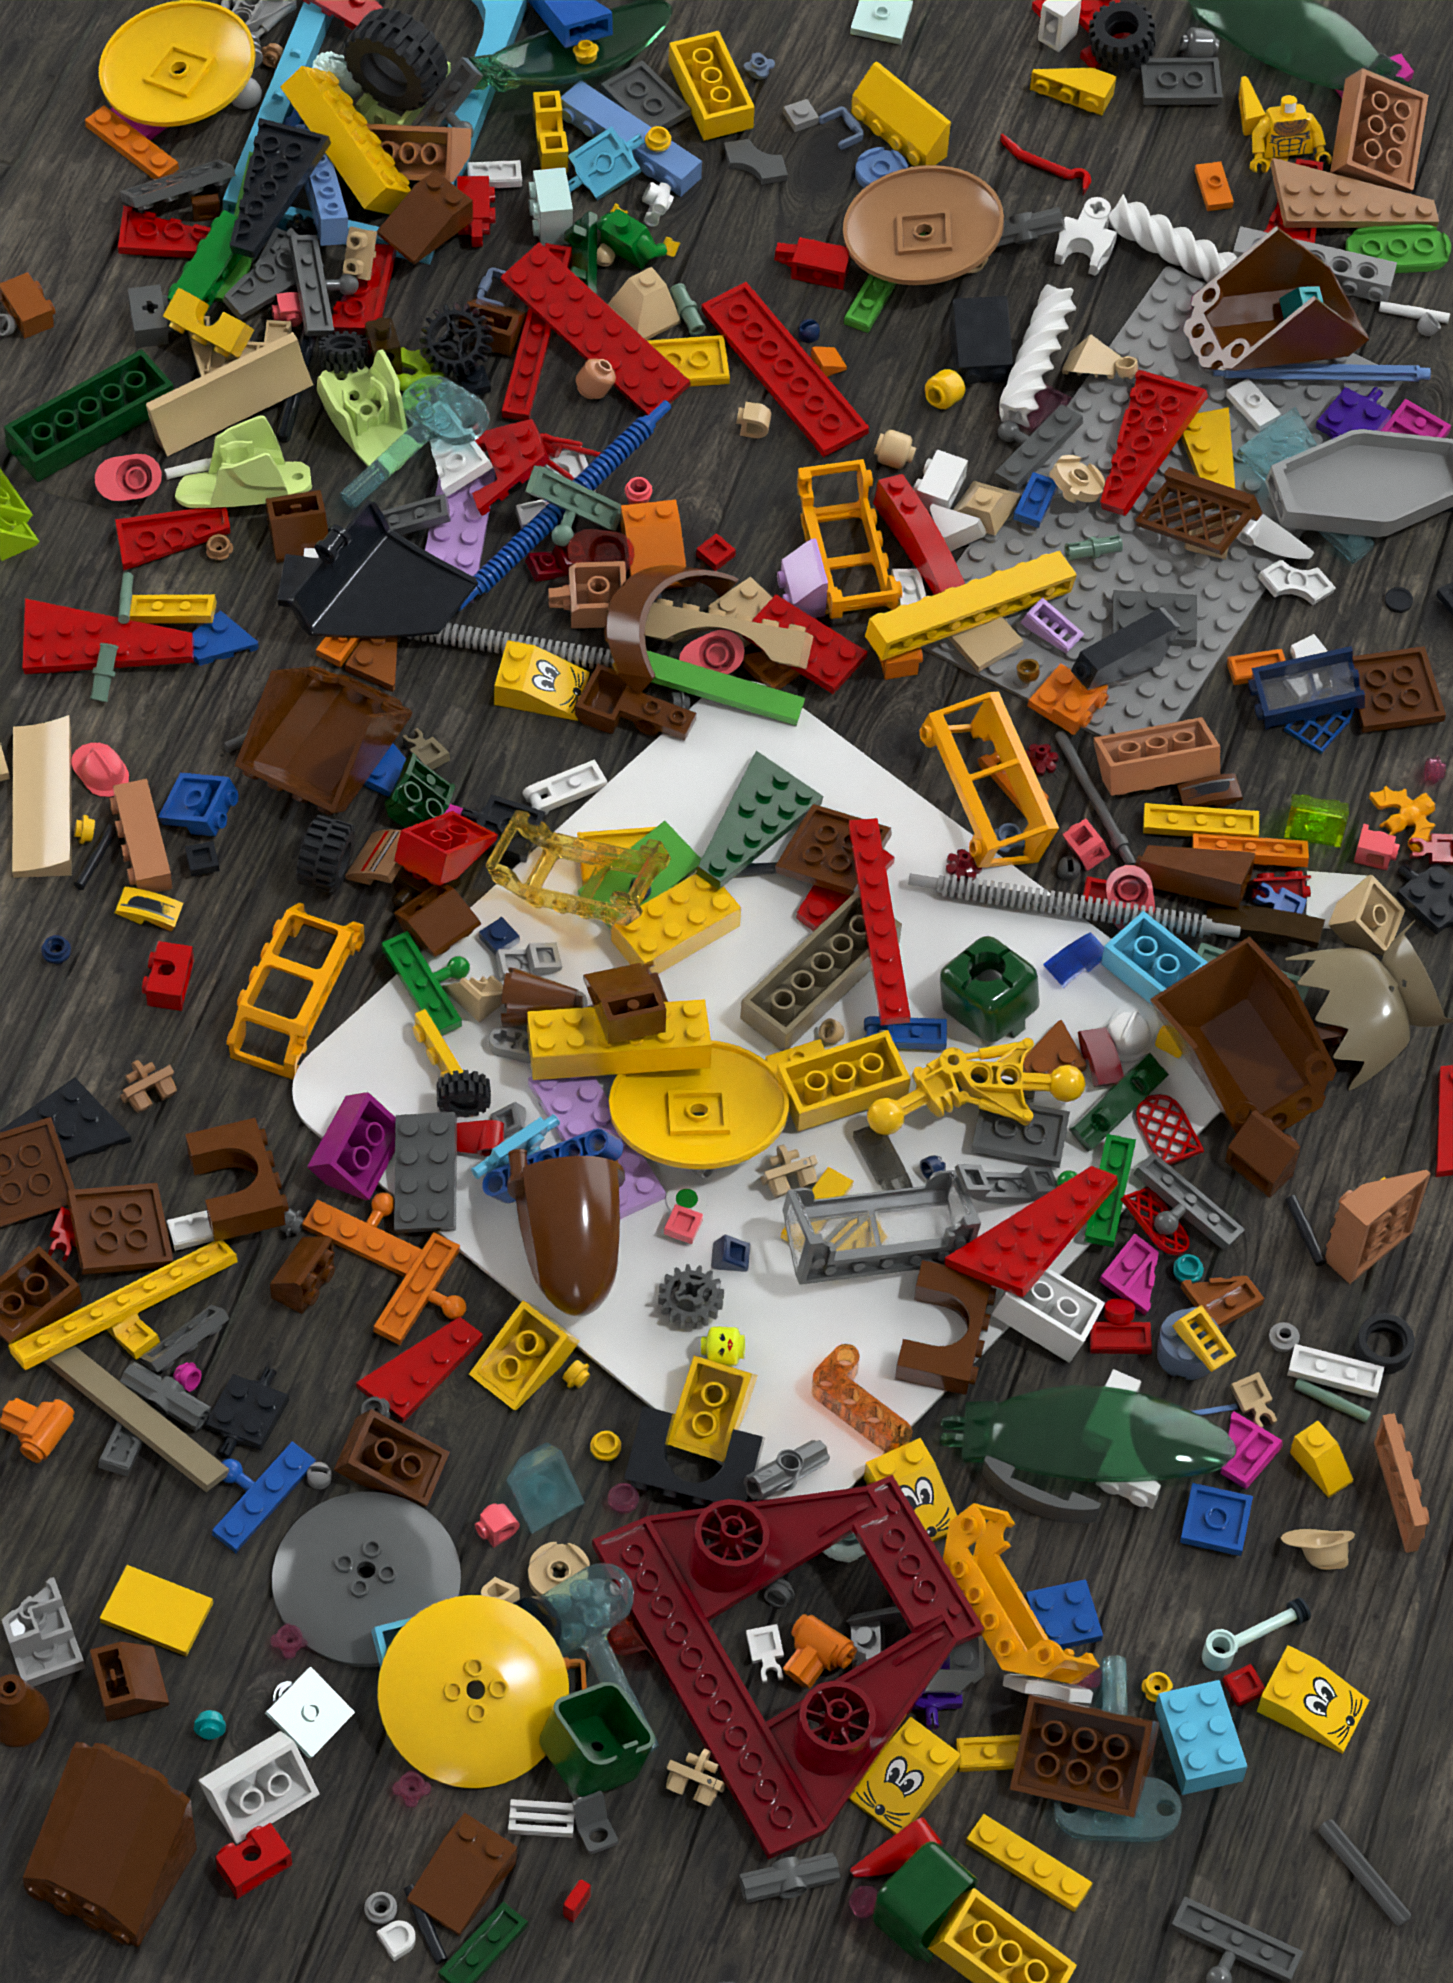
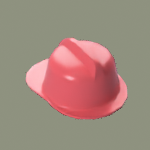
[95,454,162,501]
[679,629,745,674]
[71,743,129,797]
[1106,865,1155,930]

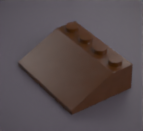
[1010,1695,1160,1818]

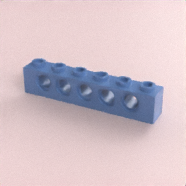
[295,124,348,246]

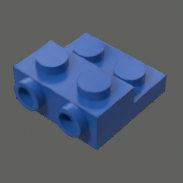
[158,773,238,836]

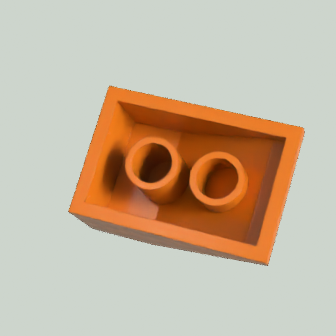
[620,499,686,589]

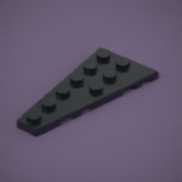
[230,118,331,259]
[0,1077,132,1164]

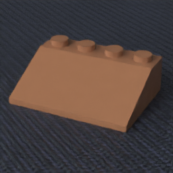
[1330,68,1429,192]
[1325,1170,1431,1284]

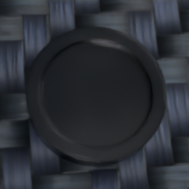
[1385,587,1413,613]

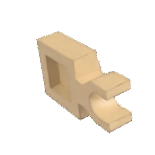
[1230,1372,1277,1428]

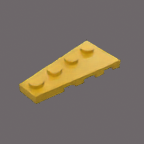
[1181,407,1235,509]

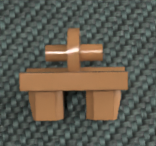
[120,1060,177,1114]

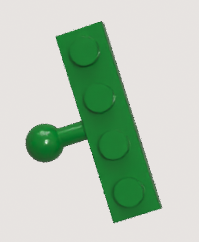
[381,931,470,1035]
[1057,1134,1136,1248]

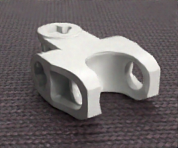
[1054,197,1117,276]

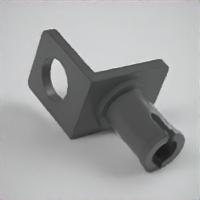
[568,1788,619,1854]

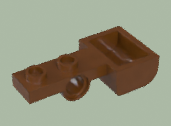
[575,664,697,741]

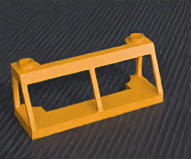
[919,692,1059,868]

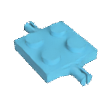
[568,126,645,201]
[471,1114,560,1179]

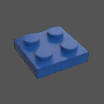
[1180,1483,1253,1556]
[1025,1579,1103,1649]

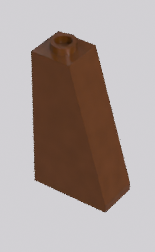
[1135,845,1255,908]

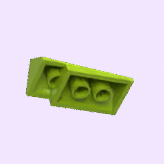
[0,469,40,561]

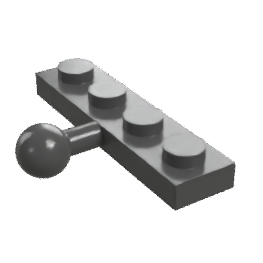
[410,57,483,138]
[289,235,359,336]
[995,404,1083,491]
[1133,1152,1245,1251]
[1171,1896,1304,1983]

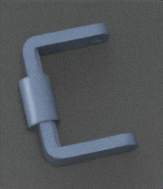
[819,106,863,150]
[477,268,506,306]

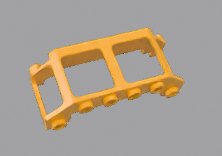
[797,459,903,619]
[226,903,365,1080]
[943,1503,1100,1685]

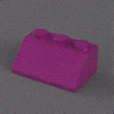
[307,1092,396,1200]

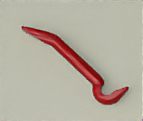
[1000,134,1091,196]

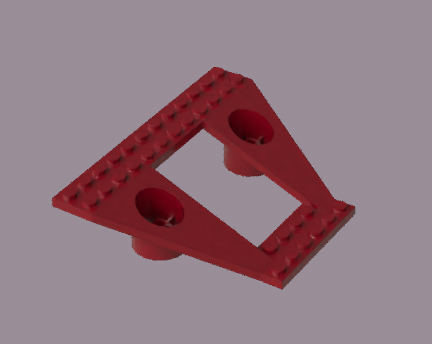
[592,1475,985,1860]

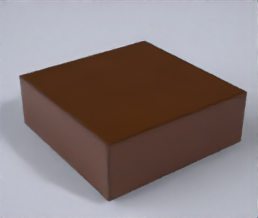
[191,194,220,221]

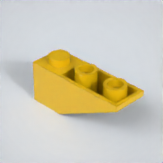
[1030,68,1117,115]

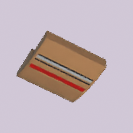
[345,829,402,885]

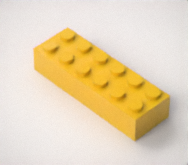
[280,66,411,215]
[527,999,712,1080]

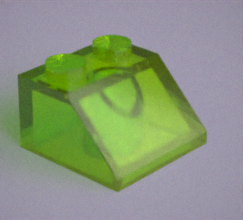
[1284,794,1349,848]

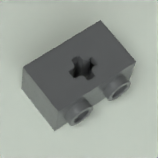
[128,284,173,348]

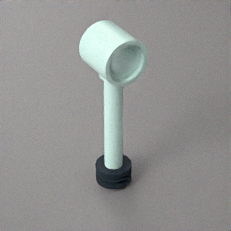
[1201,1597,1311,1671]

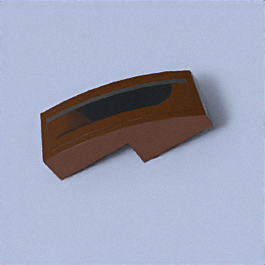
[1177,774,1244,808]

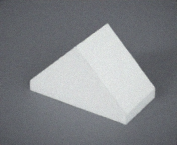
[929,504,987,552]

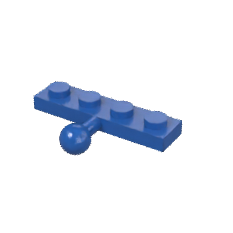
[212,1442,316,1553]

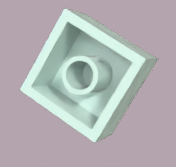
[528,168,573,246]

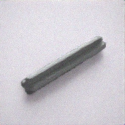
[1319,1819,1411,1927]

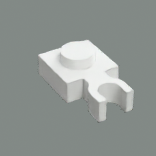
[746,1624,784,1684]

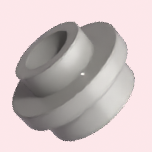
[1269,1322,1300,1352]
[364,1892,397,1924]

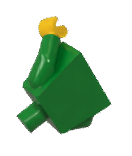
[596,203,680,270]

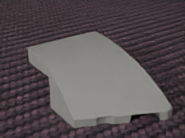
[1,1577,86,1687]

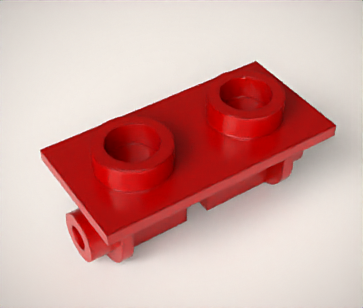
[1249,871,1311,900]

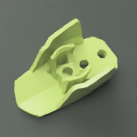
[317,349,415,471]
[175,415,312,508]

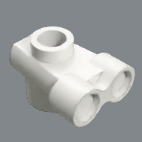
[642,182,674,227]

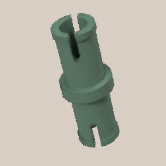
[669,283,706,336]
[1064,534,1123,561]
[89,643,119,702]

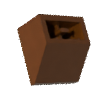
[459,298,527,356]
[265,490,328,563]
[394,883,481,957]
[1225,1110,1301,1198]
[270,1236,336,1314]
[90,1642,169,1722]

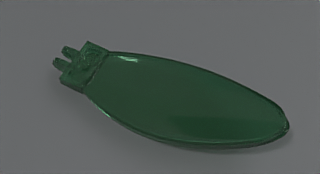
[469,0,673,92]
[1189,0,1411,91]
[940,1385,1237,1482]

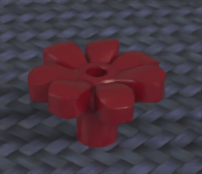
[1025,743,1058,775]
[945,849,982,881]

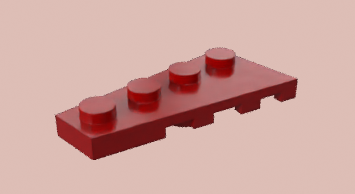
[115,507,231,571]
[1436,1065,1453,1177]
[356,1317,483,1423]

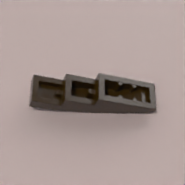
[1206,904,1325,949]

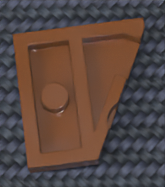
[345,638,398,692]
[740,649,801,690]
[1023,1020,1087,1074]
[1180,1276,1265,1329]

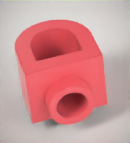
[271,292,303,327]
[475,1503,520,1548]

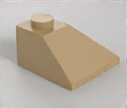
[607,267,681,340]
[953,481,1022,536]
[1328,875,1405,956]

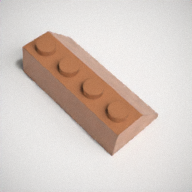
[366,124,471,182]
[1094,717,1220,796]

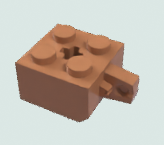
[548,561,626,628]

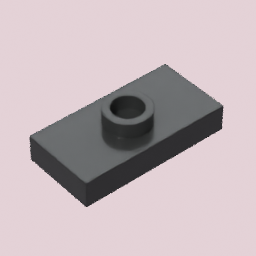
[98,1422,144,1477]

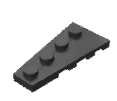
[223,228,325,320]

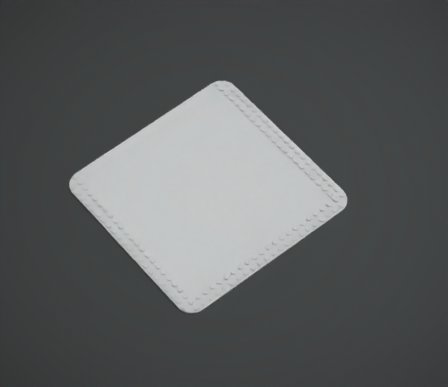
[292,681,1221,1500]

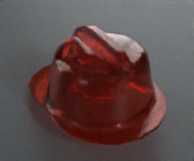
[567,529,635,571]
[600,1599,658,1663]

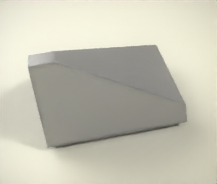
[490,1101,526,1138]

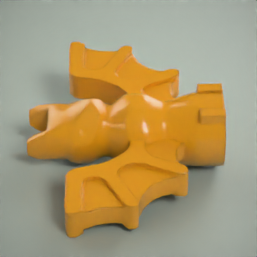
[1369,786,1435,852]

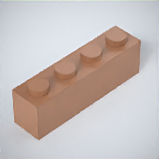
[109,779,172,893]

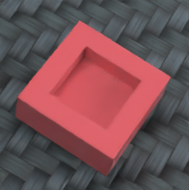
[664,1204,703,1244]

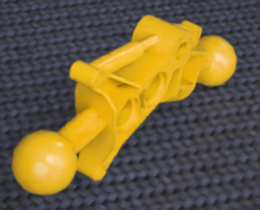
[867,1038,1086,1136]

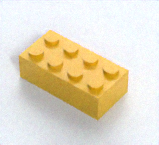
[668,31,755,140]
[611,874,741,974]
[777,1030,911,1131]
[927,1888,1077,1983]

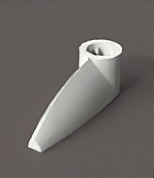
[1236,514,1314,559]

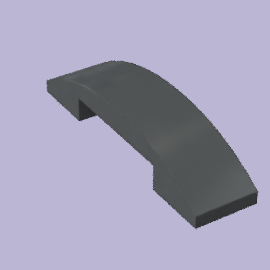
[954,1164,1058,1204]
[982,1455,1101,1523]

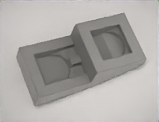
[495,942,562,981]

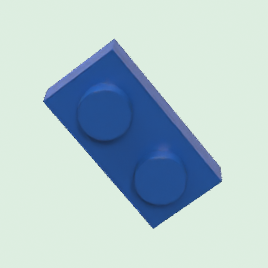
[1013,472,1058,528]

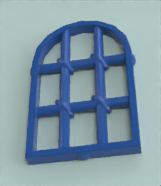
[1284,688,1354,754]

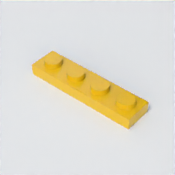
[1143,803,1259,837]
[966,1814,1093,1913]

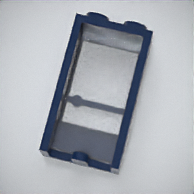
[1248,646,1365,730]

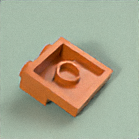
[1028,663,1109,735]

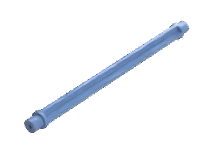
[1213,363,1431,382]

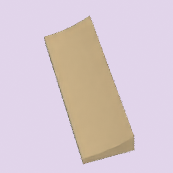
[146,332,313,457]
[12,715,72,878]

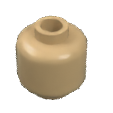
[874,429,916,469]

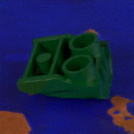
[384,753,456,829]

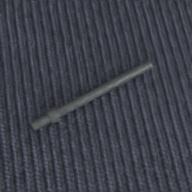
[1055,731,1136,865]

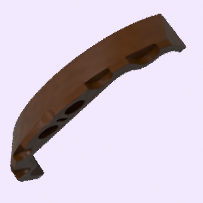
[604,565,739,694]

